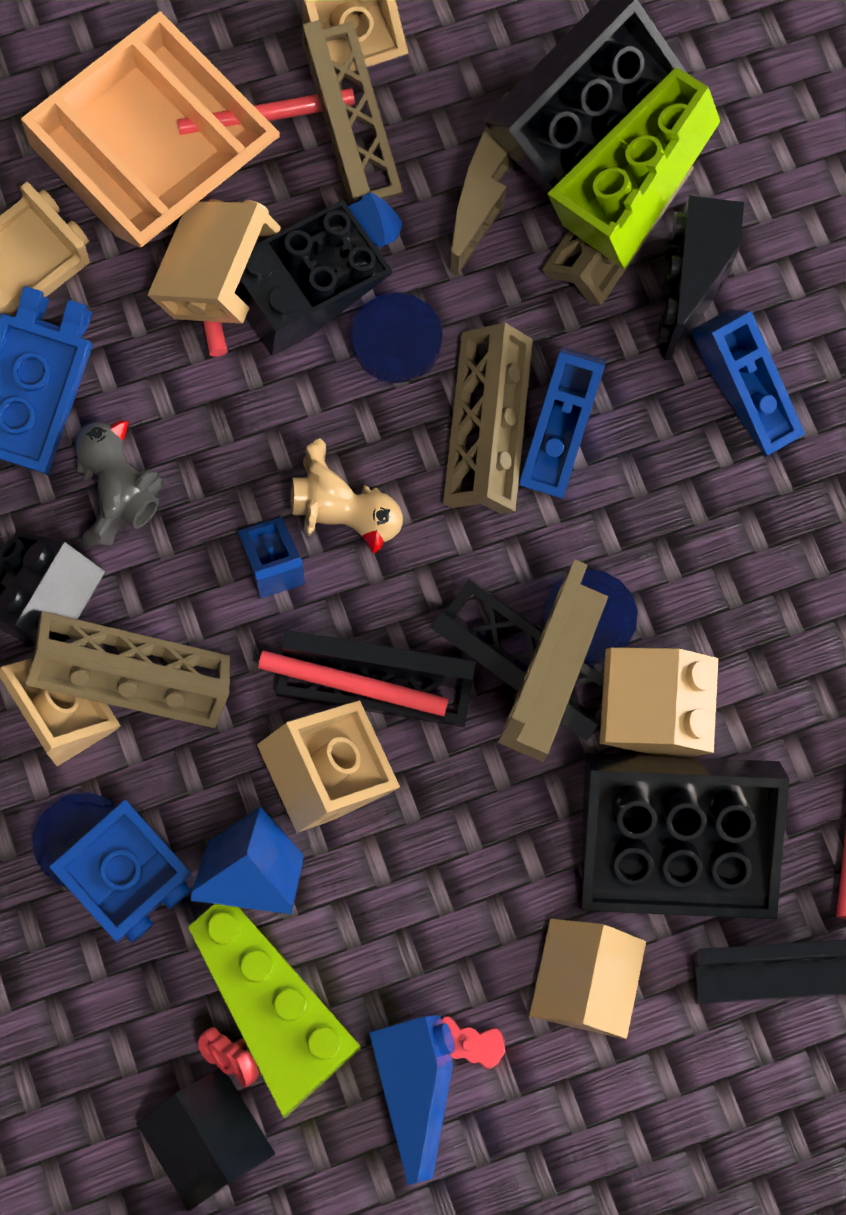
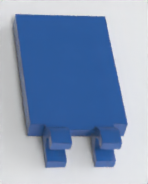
[0,286,93,476]

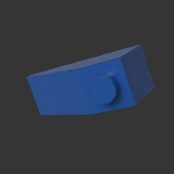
[690,309,805,456]
[519,347,607,499]
[369,1015,455,1185]

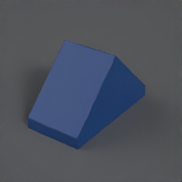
[238,517,305,599]

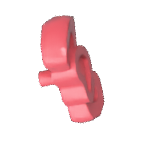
[441,1016,505,1070]
[198,1027,259,1088]

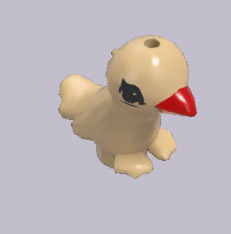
[291,438,403,554]

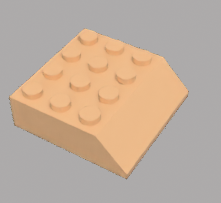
[21,11,280,248]

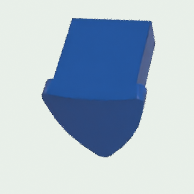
[348,192,402,248]

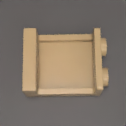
[0,182,90,318]
[148,199,281,324]

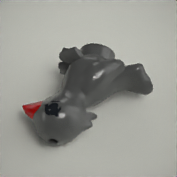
[75,420,164,547]

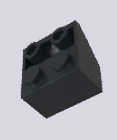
[0,532,105,647]

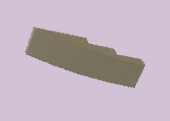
[450,92,512,276]

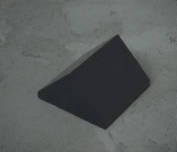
[136,1069,276,1212]

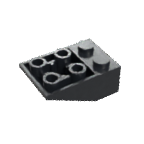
[658,196,744,360]
[235,200,393,356]

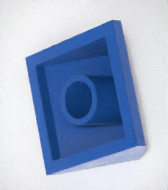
[191,806,304,914]

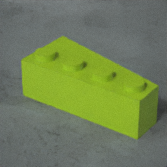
[547,67,721,269]
[188,904,360,1118]

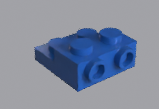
[50,800,193,944]

